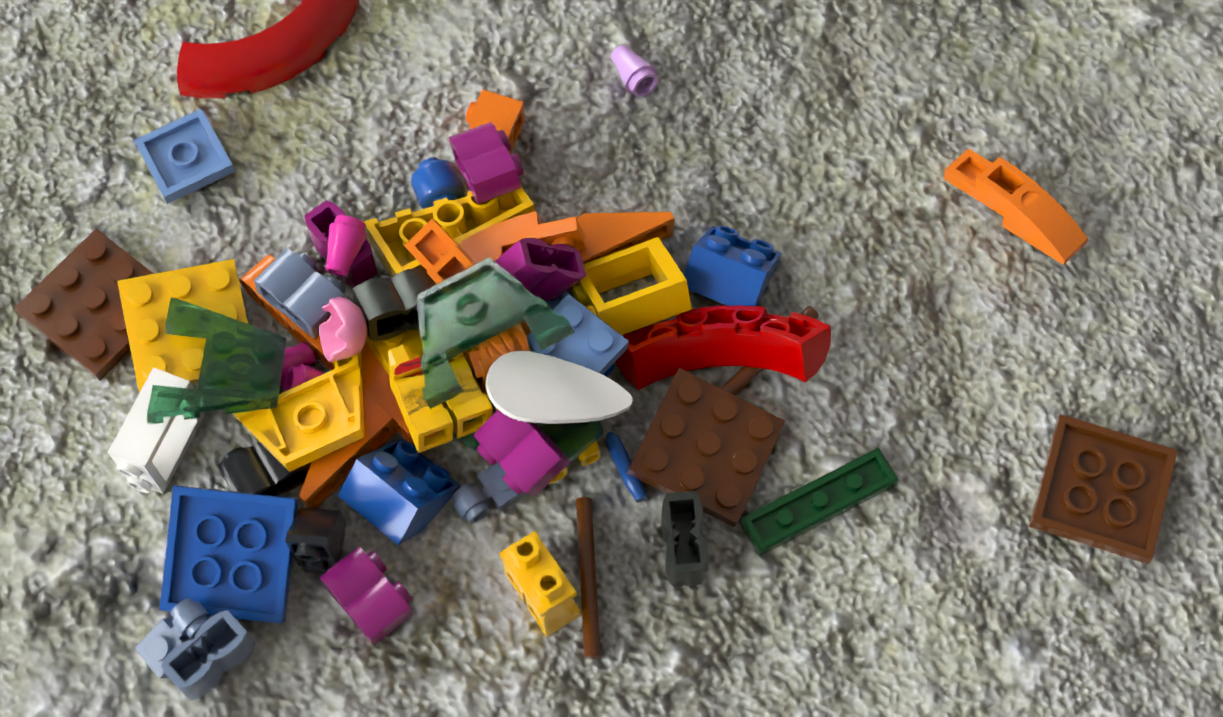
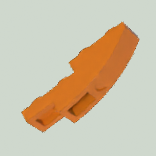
[944,148,1088,265]
[436,211,586,292]
[404,218,536,336]

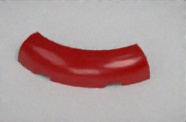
[177,0,359,98]
[615,305,831,390]

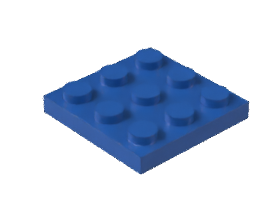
[159,485,299,624]

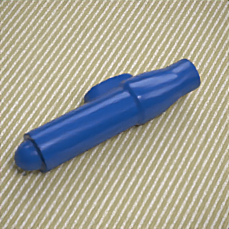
[605,432,648,503]

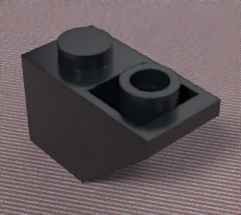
[285,507,346,574]

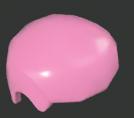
[319,296,368,362]

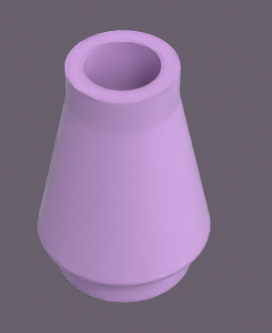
[611,45,658,97]

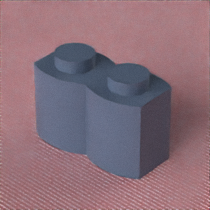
[254,248,345,339]
[161,610,256,701]

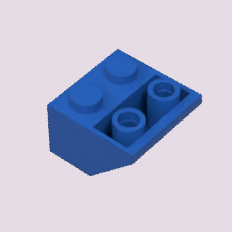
[684,225,782,306]
[338,438,461,545]

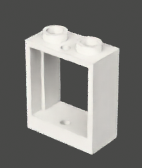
[108,367,207,494]

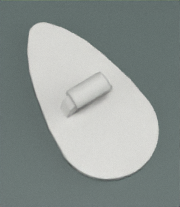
[486,351,633,424]

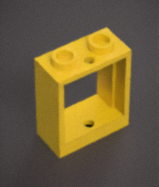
[571,237,692,335]

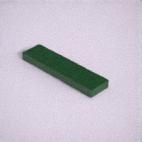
[739,447,899,557]

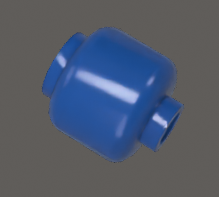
[411,157,465,209]

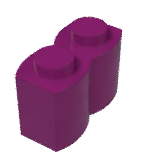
[448,122,524,204]
[304,200,378,288]
[492,238,587,301]
[473,410,570,497]
[320,546,413,646]

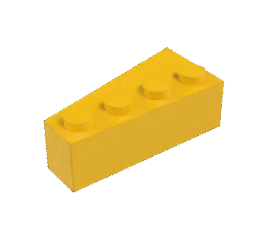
[363,187,535,277]

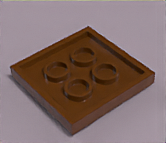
[13,229,154,381]
[627,368,785,527]
[1029,414,1178,564]

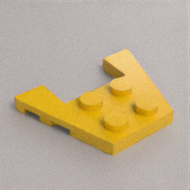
[212,351,365,472]

